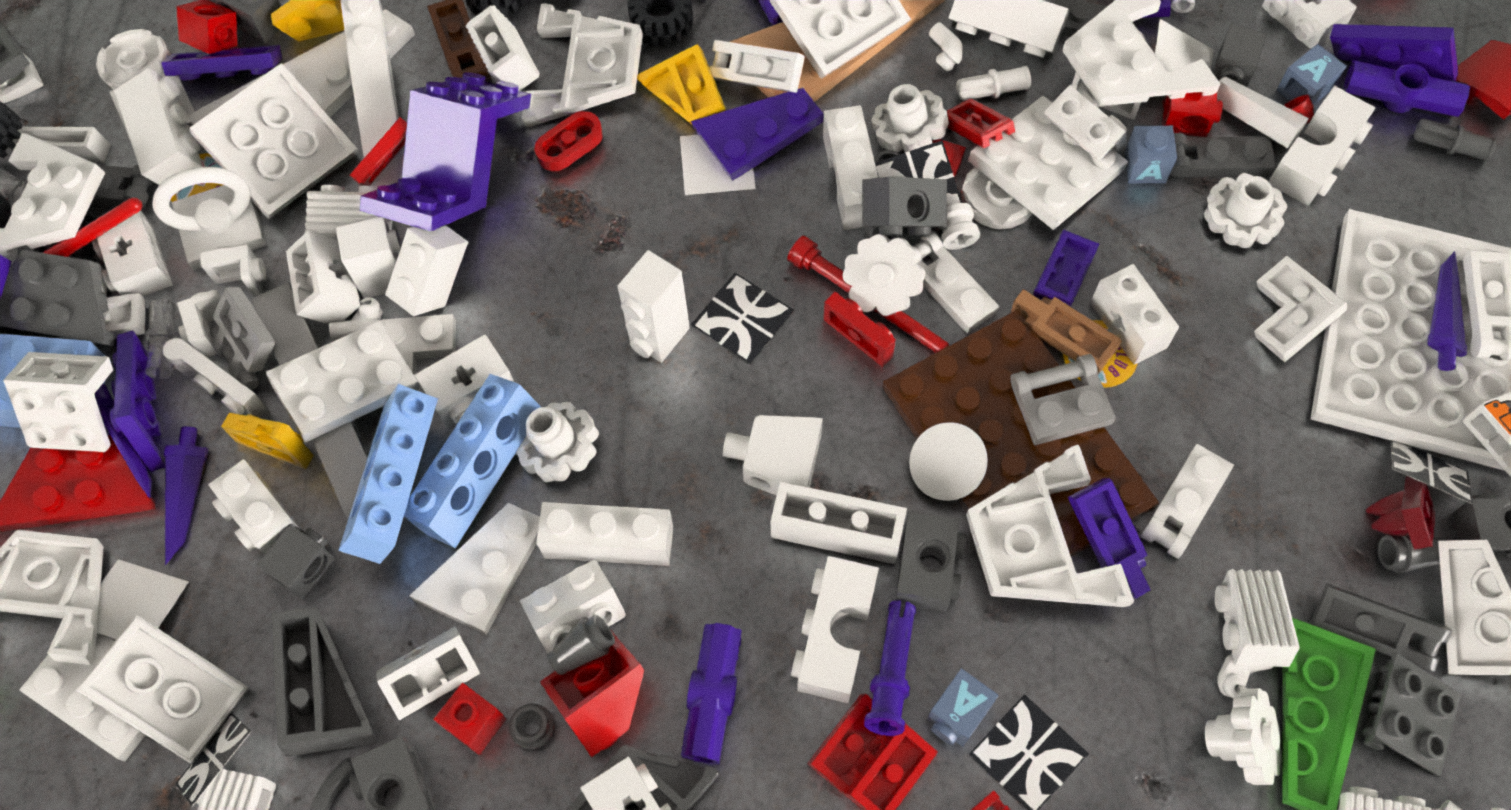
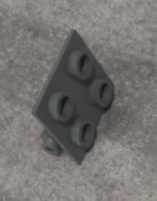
[1362,653,1461,777]

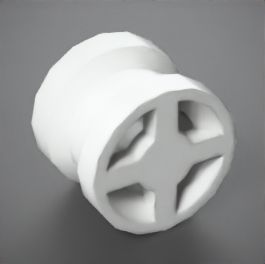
[938,203,980,250]

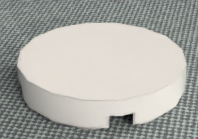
[96,29,171,90]
[961,166,1033,229]

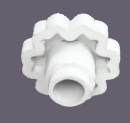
[871,84,949,153]
[1204,173,1287,248]
[843,234,925,316]
[516,402,599,482]
[1205,688,1282,785]

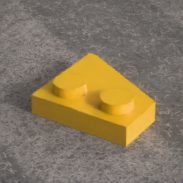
[271,0,345,42]
[637,44,726,125]
[221,412,314,469]

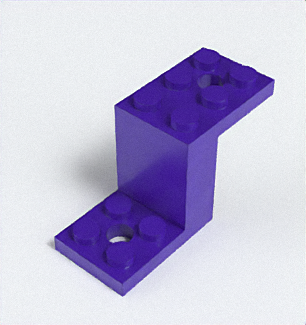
[359,72,531,231]

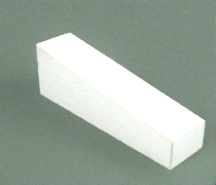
[1217,76,1309,148]
[10,127,111,163]

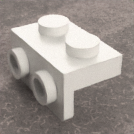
[1045,85,1128,160]
[520,559,626,653]

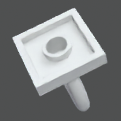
[152,167,267,271]

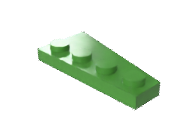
[1282,617,1376,810]

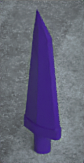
[1427,251,1467,371]
[94,384,152,498]
[164,426,208,565]

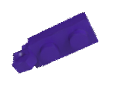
[1068,478,1151,598]

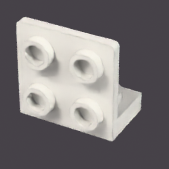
[3,352,113,452]

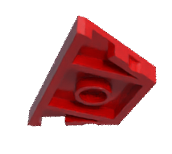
[0,435,156,532]

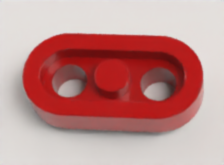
[534,111,603,171]

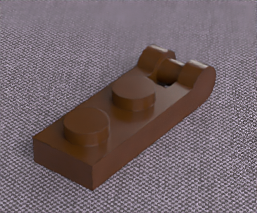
[427,0,491,81]

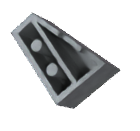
[271,607,378,757]

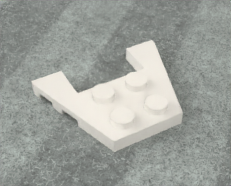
[1063,0,1220,106]
[522,3,643,127]
[0,133,105,257]
[966,445,1134,607]
[0,530,104,665]

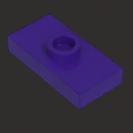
[1033,229,1099,307]

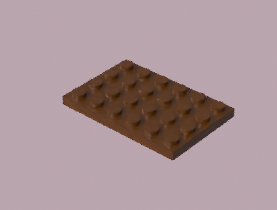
[882,309,1159,557]

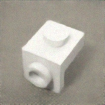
[200,244,266,296]
[177,290,221,358]

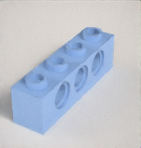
[404,374,541,548]
[338,384,438,564]

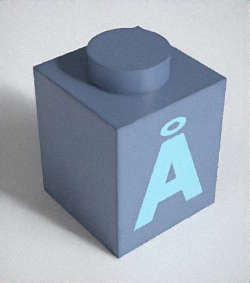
[1276,44,1347,105]
[1124,126,1177,184]
[927,668,999,747]

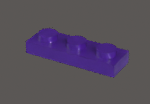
[161,45,283,81]

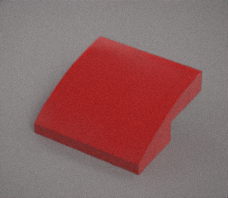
[1456,40,1511,120]
[807,693,938,810]

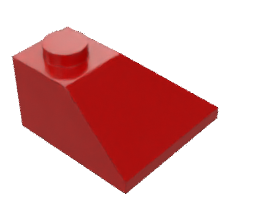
[540,630,644,757]

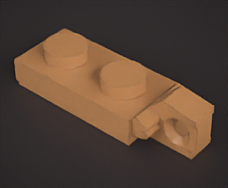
[1011,289,1122,375]

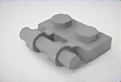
[210,287,275,391]

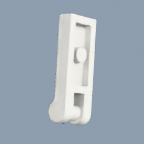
[709,40,805,93]
[910,231,999,335]
[1463,251,1511,360]
[162,338,269,418]
[1140,444,1234,559]

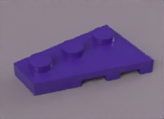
[1330,24,1458,82]
[691,87,824,181]
[110,331,165,472]

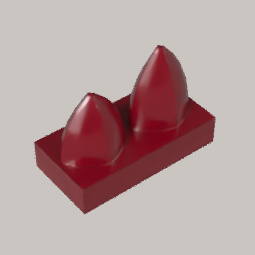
[1366,476,1436,550]

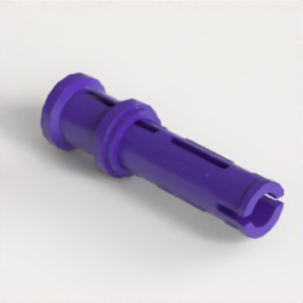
[864,600,916,736]

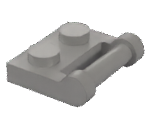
[1010,354,1116,446]

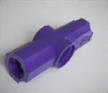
[1342,60,1470,117]
[681,623,742,764]

